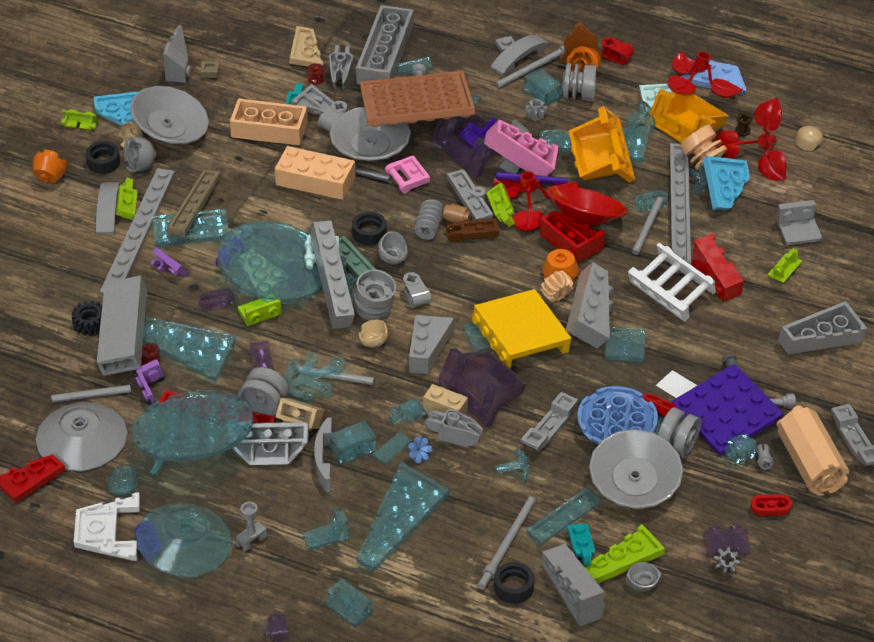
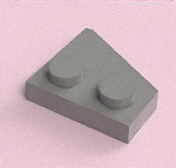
[290,84,334,116]

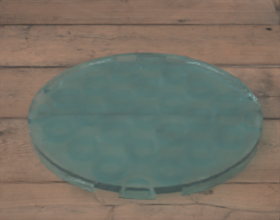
[217,221,323,304]
[132,390,254,461]

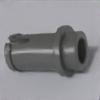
[722,353,743,372]

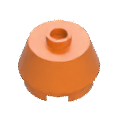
[567,46,601,72]
[32,149,68,184]
[542,249,579,282]

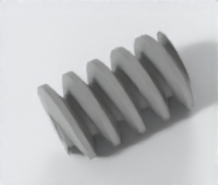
[414,199,444,240]

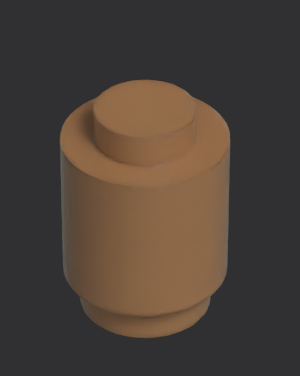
[443,204,471,223]

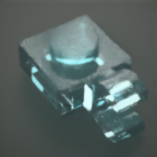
[389,398,426,424]

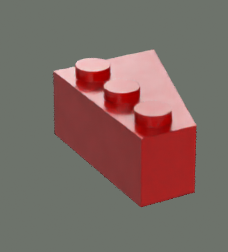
[540,211,605,264]
[691,233,744,302]

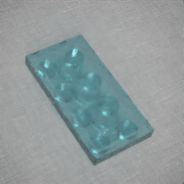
[152,209,229,247]

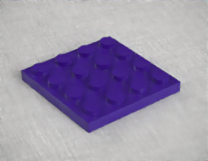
[671,364,784,457]

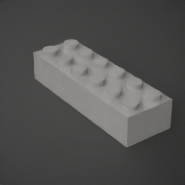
[356,5,414,84]

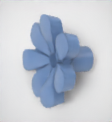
[408,437,432,463]

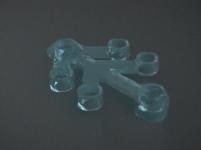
[283,353,345,404]

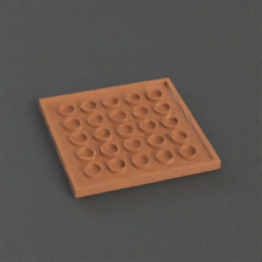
[360,71,475,127]

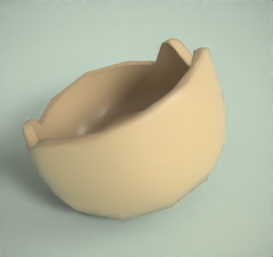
[119,121,143,148]
[795,125,823,151]
[359,319,388,348]

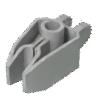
[329,45,354,89]
[425,409,483,446]

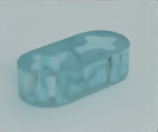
[634,191,668,212]

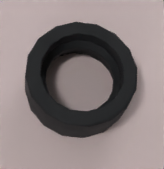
[85,141,120,173]
[352,212,387,245]
[494,562,534,603]

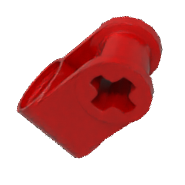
[601,37,634,65]

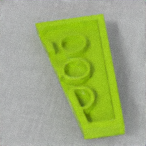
[584,524,665,584]

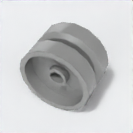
[238,367,289,416]
[658,407,702,459]

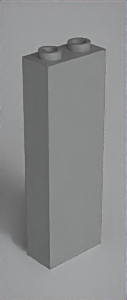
[97,275,147,376]

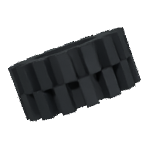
[71,301,102,336]

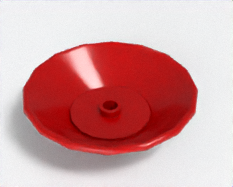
[547,185,627,227]

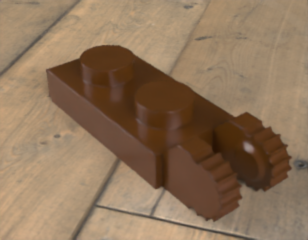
[446,218,499,242]

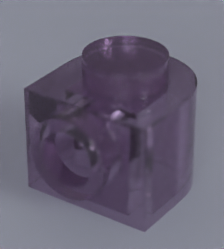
[265,614,289,642]

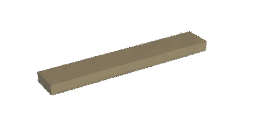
[167,170,221,236]

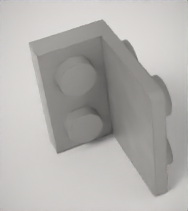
[776,200,822,245]

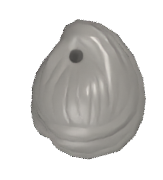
[378,231,408,265]

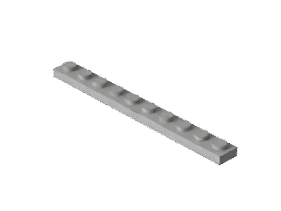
[670,143,691,274]
[100,168,175,297]

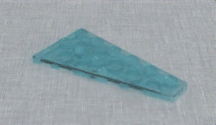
[143,317,236,382]

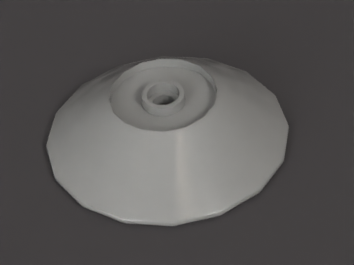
[130,86,209,144]
[329,107,411,161]
[35,402,128,472]
[589,429,683,509]

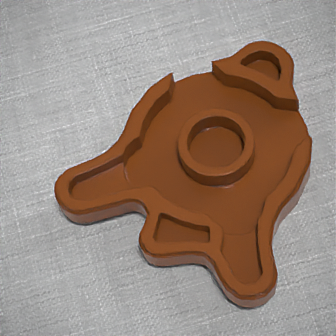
[560,23,603,63]

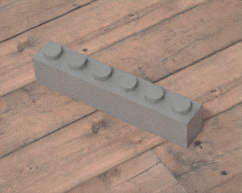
[310,221,355,329]

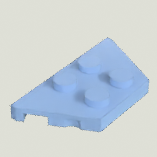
[681,60,746,96]

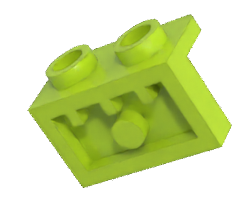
[238,295,282,326]

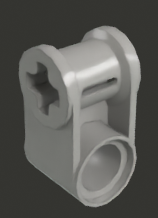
[318,101,347,132]
[403,272,432,309]

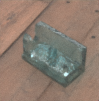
[325,578,372,628]

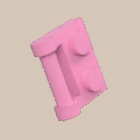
[385,156,430,194]

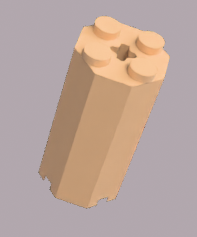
[777,406,849,496]

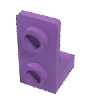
[135,359,164,406]

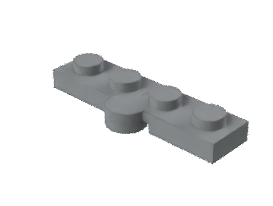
[447,169,493,220]

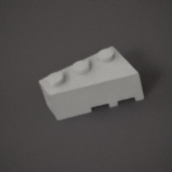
[409,315,454,374]

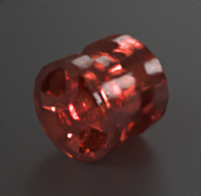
[307,63,325,85]
[141,343,161,365]

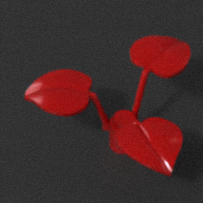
[667,51,743,98]
[713,98,787,181]
[494,171,578,231]

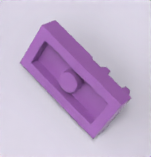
[151,247,189,277]

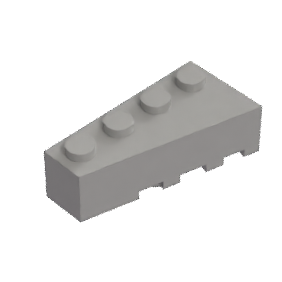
[542,544,605,627]

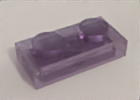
[249,341,274,371]

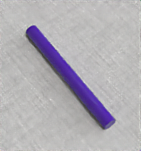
[495,172,568,184]

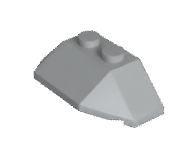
[228,422,309,466]

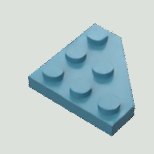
[94,91,140,126]
[703,156,750,211]

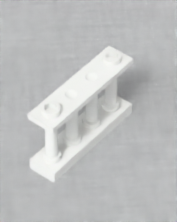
[628,243,716,322]

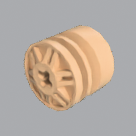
[679,124,728,171]

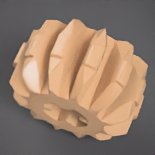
[541,270,573,302]

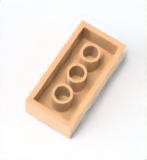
[230,99,308,146]
[275,146,355,200]

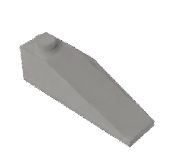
[163,25,192,83]

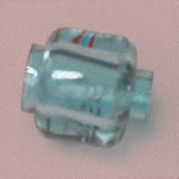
[725,434,757,463]

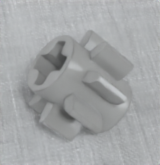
[525,99,547,121]
[712,547,740,574]

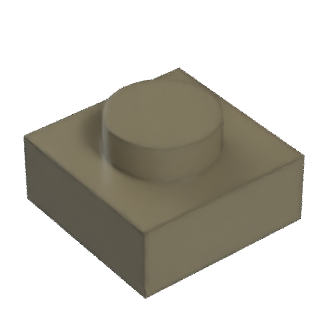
[200,61,219,78]

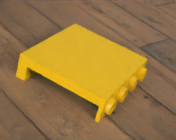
[472,289,572,369]

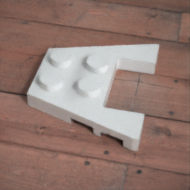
[74,493,140,561]

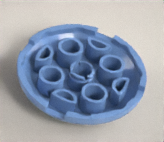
[577,386,658,445]

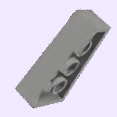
[565,262,610,349]
[778,301,867,355]

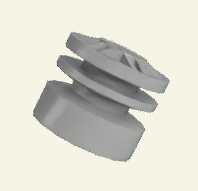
[562,63,597,102]
[352,270,396,320]

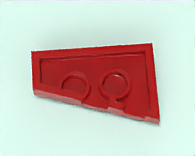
[0,454,66,503]

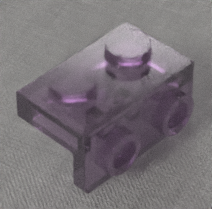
[703,525,750,557]

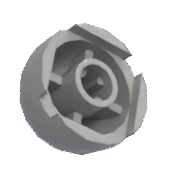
[123,137,156,173]

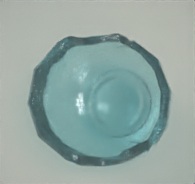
[107,466,138,496]

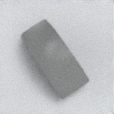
[626,562,661,592]

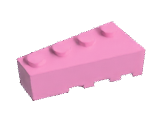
[484,120,558,176]

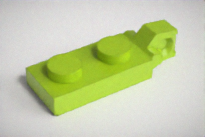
[115,177,137,220]
[486,183,515,227]

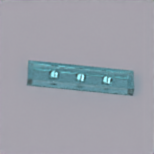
[526,488,601,546]

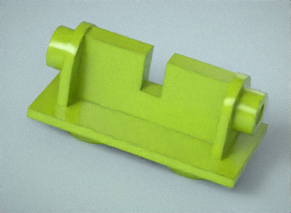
[61,109,100,131]
[767,248,802,283]

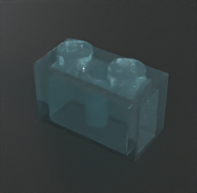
[524,68,563,107]
[329,421,376,464]

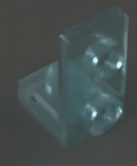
[303,507,349,550]

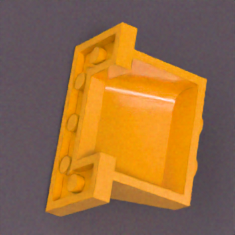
[646,89,729,143]
[569,106,635,183]

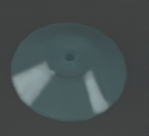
[136,503,232,576]

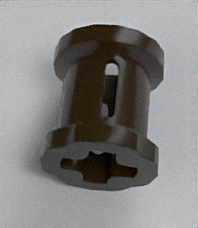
[735,113,752,137]

